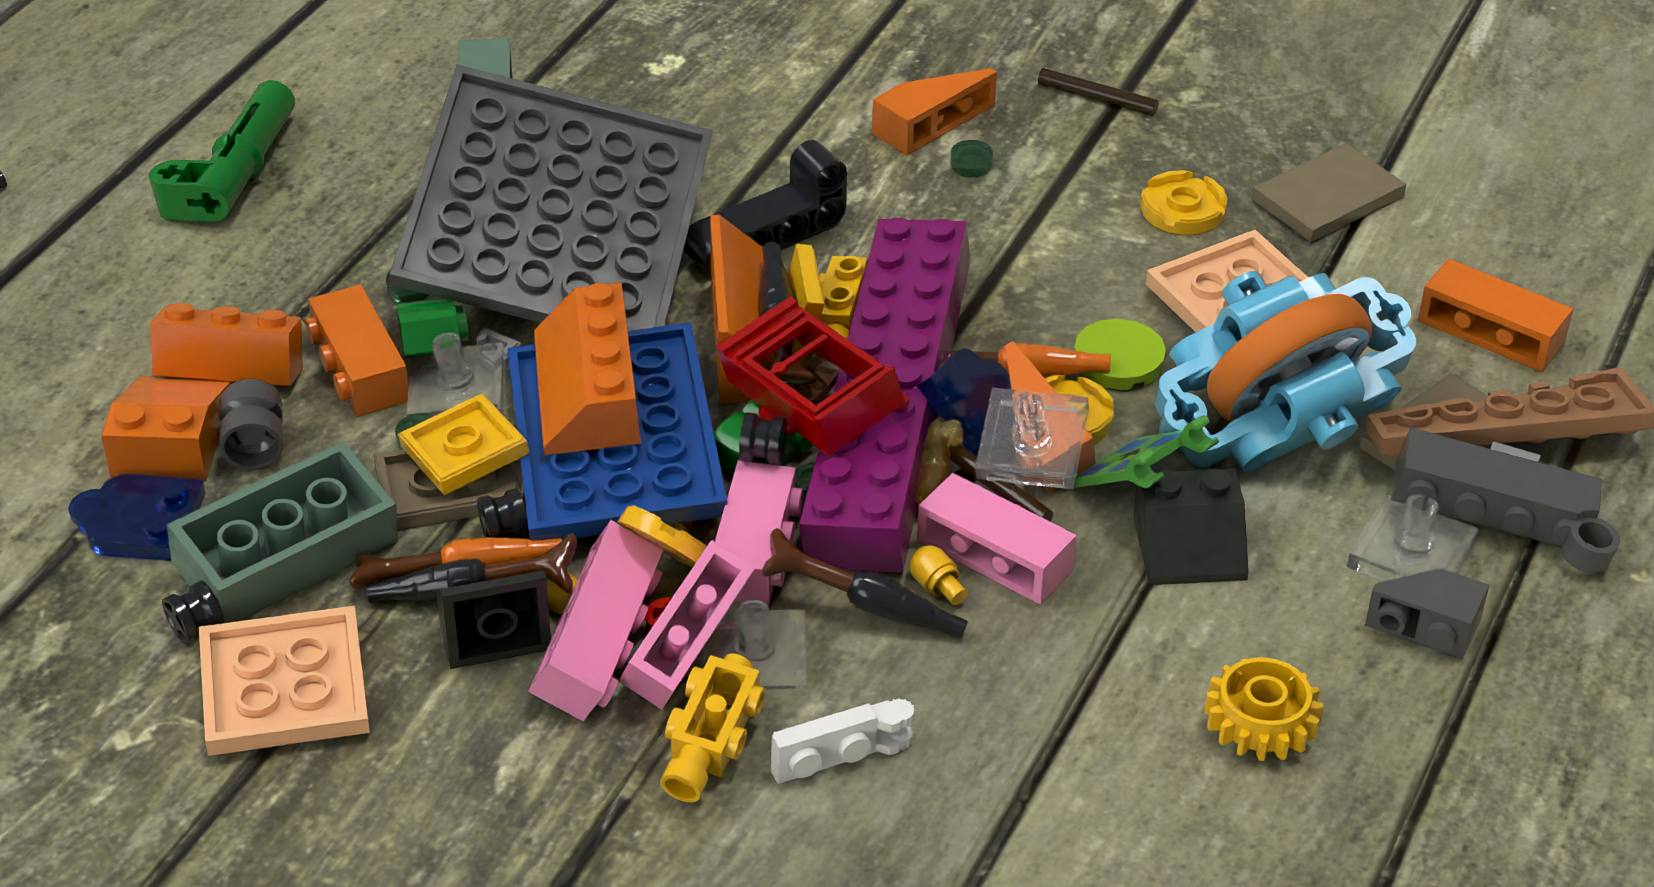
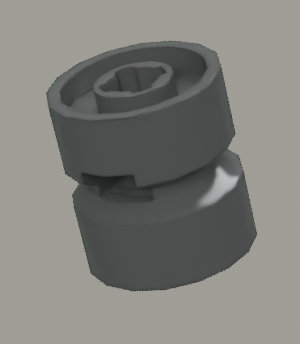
[219,379,283,470]

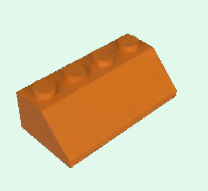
[710,215,784,404]
[534,282,641,455]

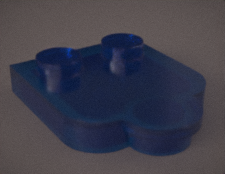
[917,348,1017,459]
[68,474,206,561]

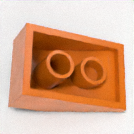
[101,376,234,481]

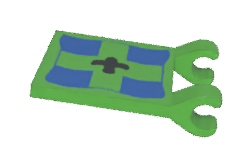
[1067,415,1219,489]

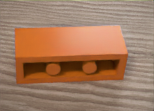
[1418,258,1574,372]
[304,284,410,417]
[150,303,303,386]

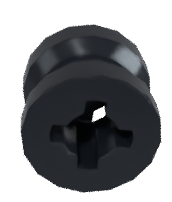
[739,412,787,466]
[477,488,529,538]
[162,580,225,644]

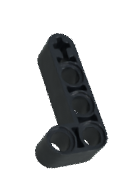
[683,140,847,276]

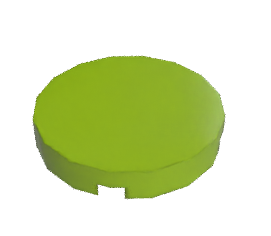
[1074,318,1166,390]

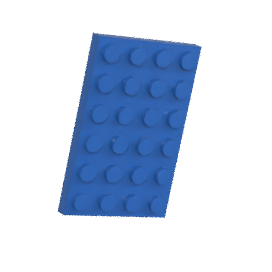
[507,322,728,540]

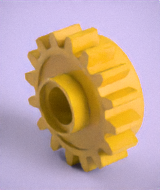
[1204,657,1323,761]

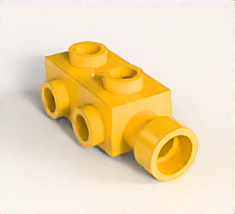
[812,256,868,357]
[660,654,766,802]

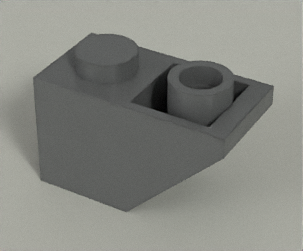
[1365,568,1489,660]

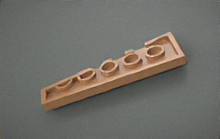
[1366,368,1654,457]

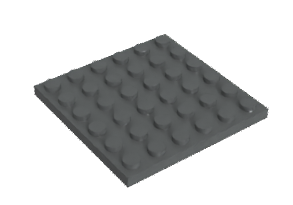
[389,64,713,331]

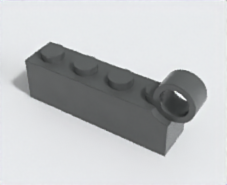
[1391,427,1620,573]

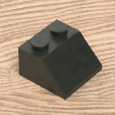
[1133,469,1249,585]
[436,571,551,669]

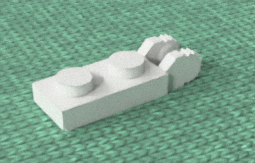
[771,698,916,784]

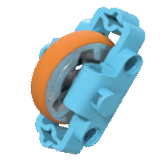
[1154,271,1416,472]

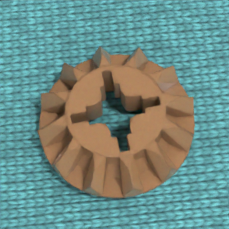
[787,356,840,404]

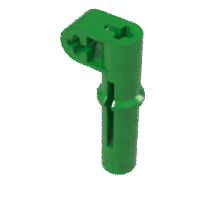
[148,80,295,222]

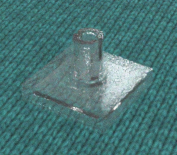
[406,333,506,428]
[975,387,1089,489]
[1347,494,1479,581]
[702,600,807,700]

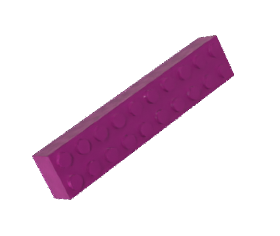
[799,218,970,573]

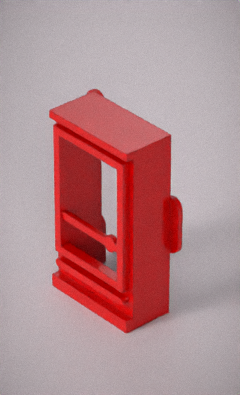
[716,296,909,456]

